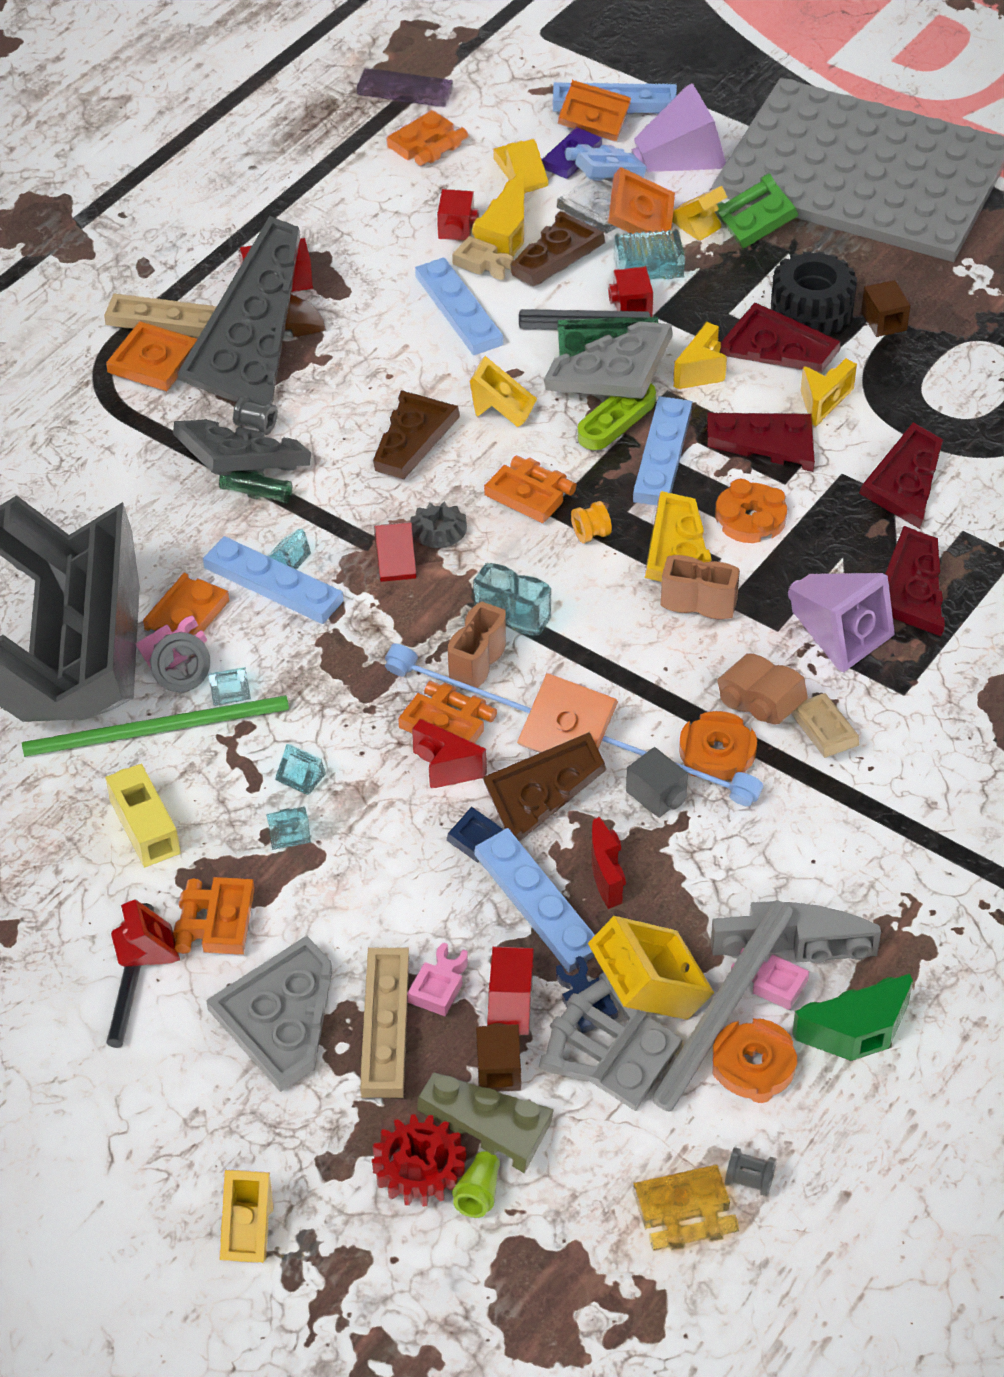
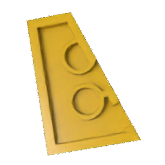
[644,491,712,582]

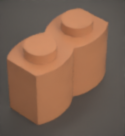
[660,555,740,619]
[448,602,506,688]
[717,653,808,724]

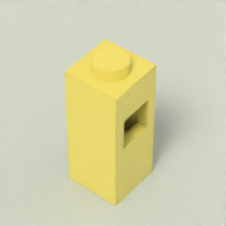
[105,763,181,868]

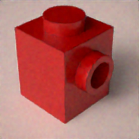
[437,189,479,241]
[608,267,654,318]

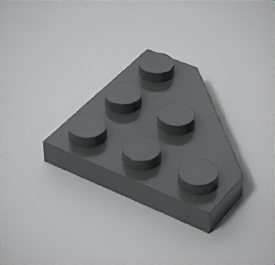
[173,419,311,475]

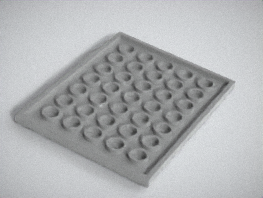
[712,78,1004,262]

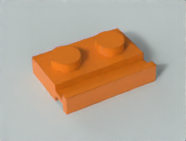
[558,80,631,142]
[143,573,229,635]

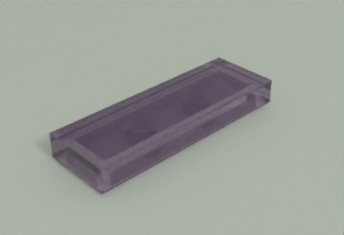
[357,68,453,107]

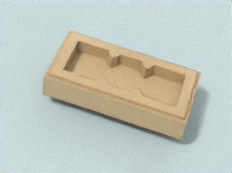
[792,693,859,758]

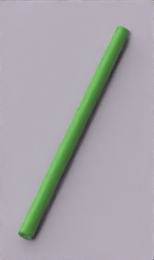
[22,695,289,757]

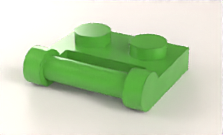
[715,173,798,249]

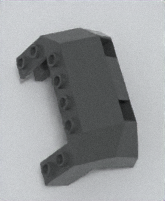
[0,495,140,722]

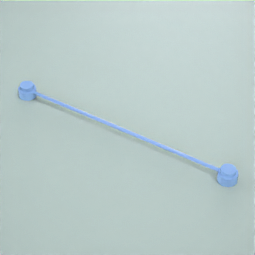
[385,643,764,806]

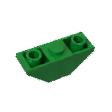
[792,974,913,1061]

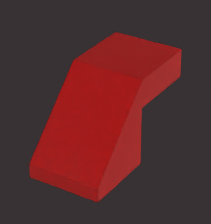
[487,946,534,1035]

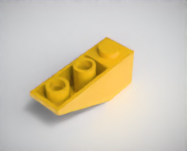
[472,170,524,257]

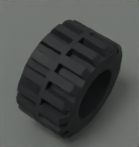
[770,251,857,335]

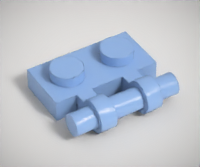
[565,144,647,181]

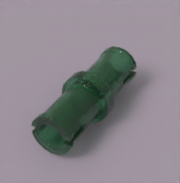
[219,471,293,503]

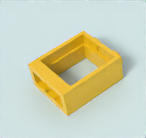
[588,916,714,1020]

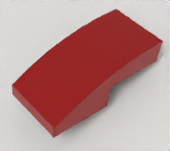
[591,817,626,909]

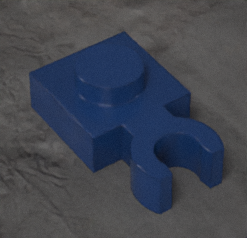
[446,806,503,863]
[556,956,618,1034]

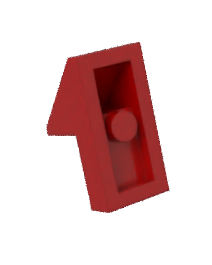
[412,718,487,788]
[111,899,180,967]

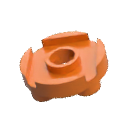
[715,479,787,543]
[679,711,757,781]
[712,1019,797,1103]

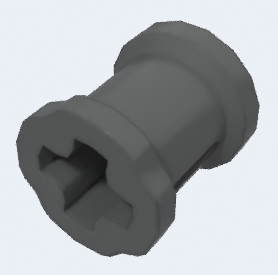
[233,396,278,435]
[724,1147,777,1197]

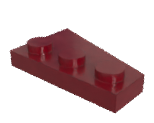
[719,302,840,373]
[707,413,815,472]
[859,422,943,529]
[885,526,945,636]

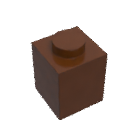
[861,280,911,337]
[476,1023,521,1092]

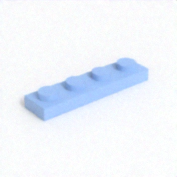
[553,82,676,114]
[415,257,503,356]
[633,396,692,506]
[203,536,344,624]
[474,828,595,973]

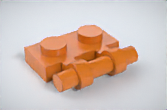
[387,110,468,166]
[484,455,577,523]
[398,680,497,743]
[173,877,255,955]

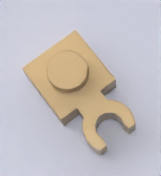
[452,236,514,280]

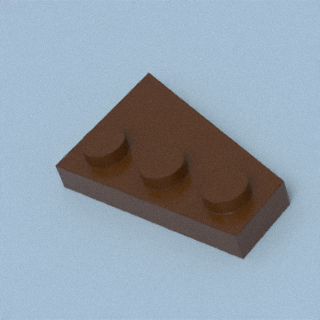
[510,210,605,287]
[373,390,460,479]
[482,732,606,842]

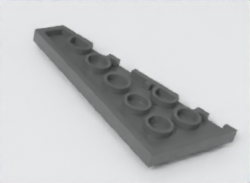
[178,216,301,406]

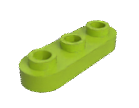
[577,383,656,450]

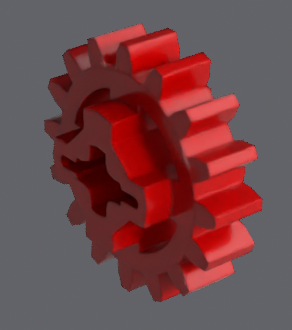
[371,1114,466,1207]

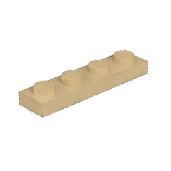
[104,293,217,337]
[360,948,409,1098]

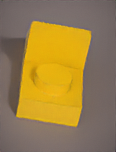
[493,139,548,193]
[672,186,728,240]
[673,322,727,389]
[469,356,537,427]
[801,358,857,426]
[219,1169,273,1263]

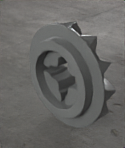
[410,501,467,548]
[149,632,210,692]

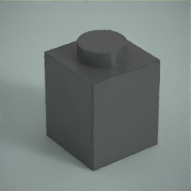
[626,746,688,818]

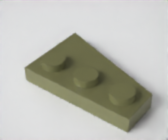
[417,1072,554,1174]

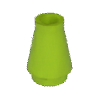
[452,1151,501,1218]

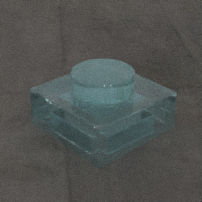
[266,806,311,850]

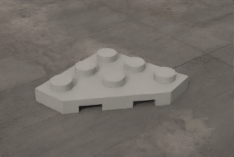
[544,322,673,398]
[206,936,332,1092]

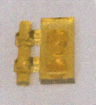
[633,1164,739,1251]

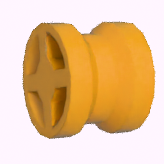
[571,501,612,543]

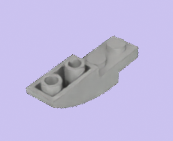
[711,901,881,963]

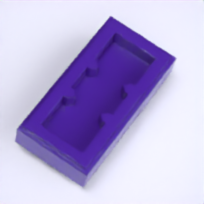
[542,127,602,179]

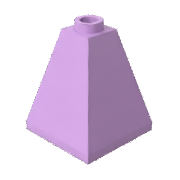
[631,83,726,172]
[788,573,895,673]

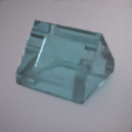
[267,528,311,570]
[207,667,251,706]
[275,744,326,795]

